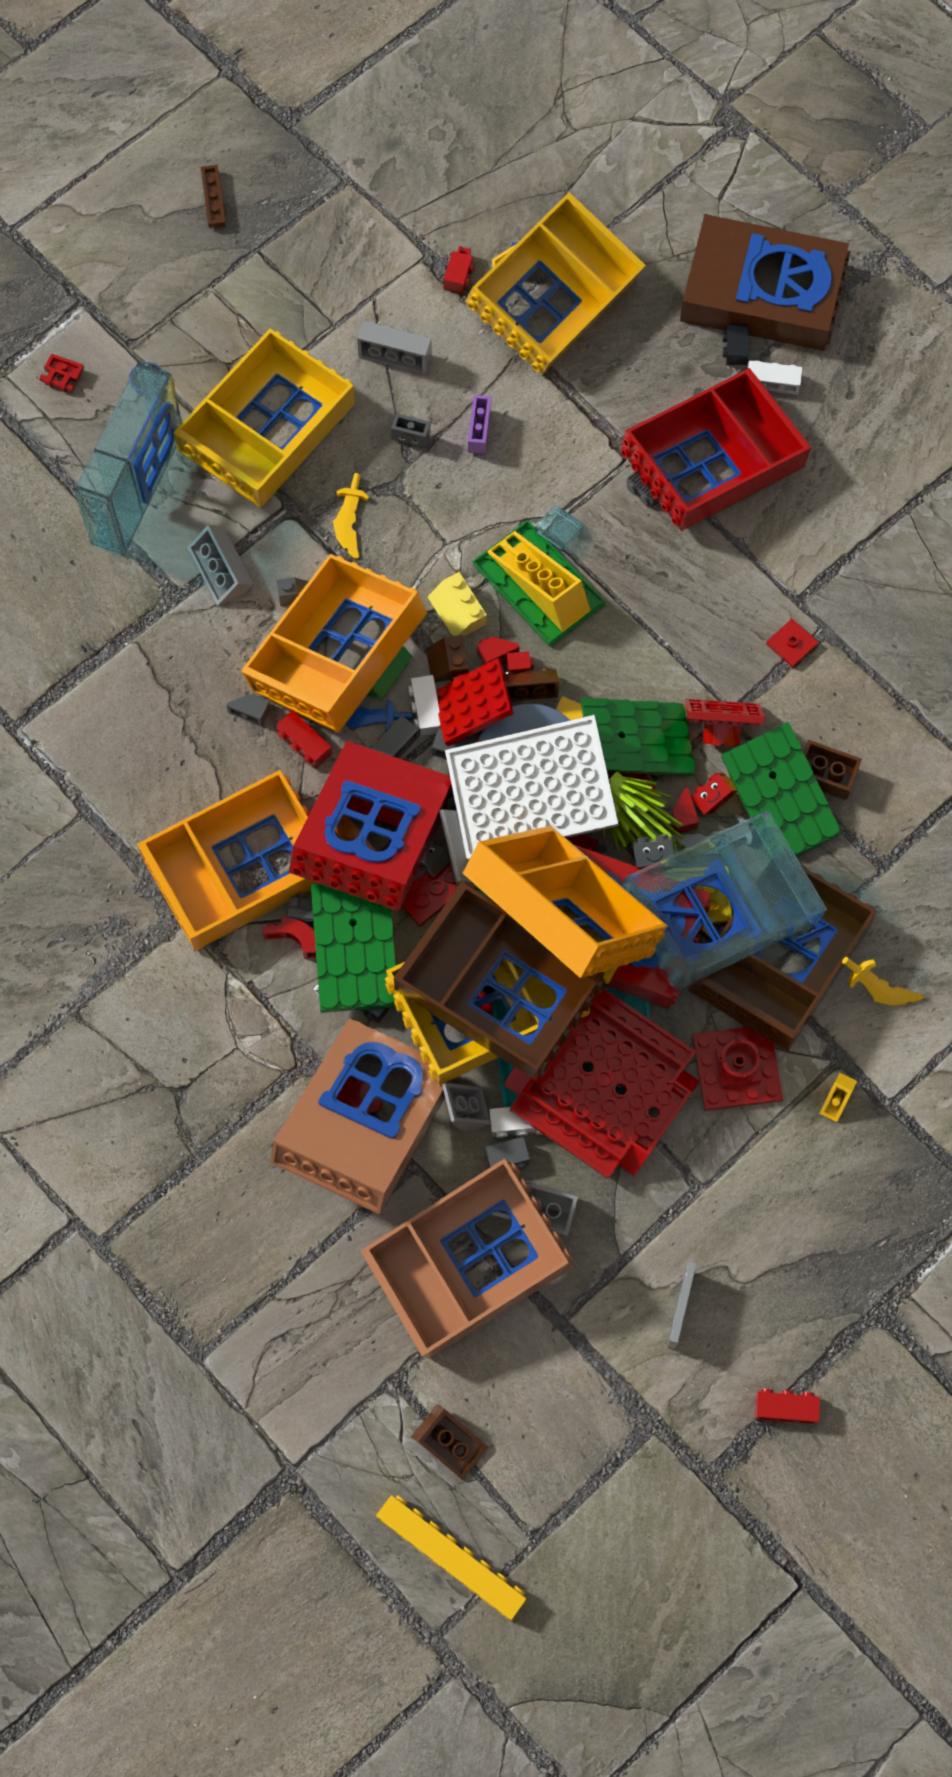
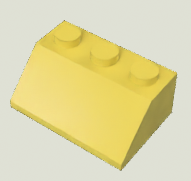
[428,572,487,637]

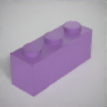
[468,395,492,454]

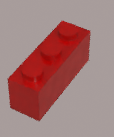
[276,710,332,768]
[755,1389,820,1425]

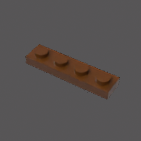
[201,165,226,228]

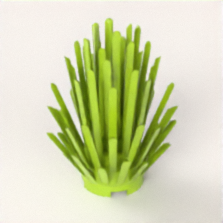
[602,771,685,854]

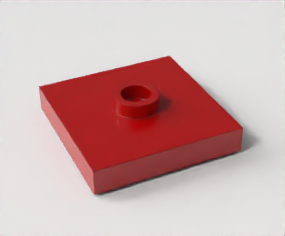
[766,619,819,668]

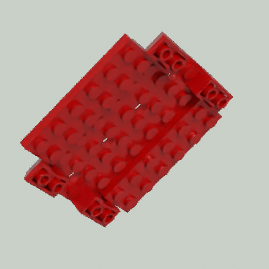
[503,988,700,1179]

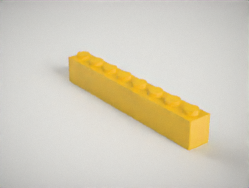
[376,1495,526,1621]

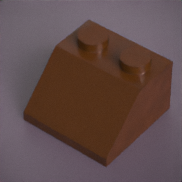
[426,635,468,682]

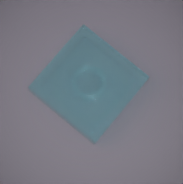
[534,504,585,550]

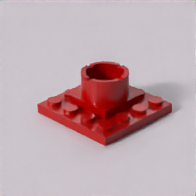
[685,699,765,746]
[692,1027,783,1111]

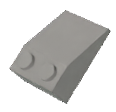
[442,1083,491,1132]

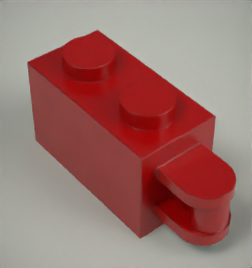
[443,246,475,294]

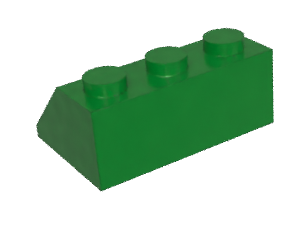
[367,646,412,698]

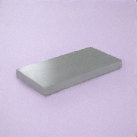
[667,1261,696,1350]

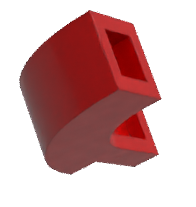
[262,917,316,959]

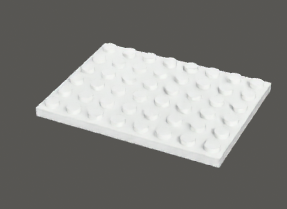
[445,715,619,860]

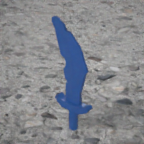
[345,699,413,732]

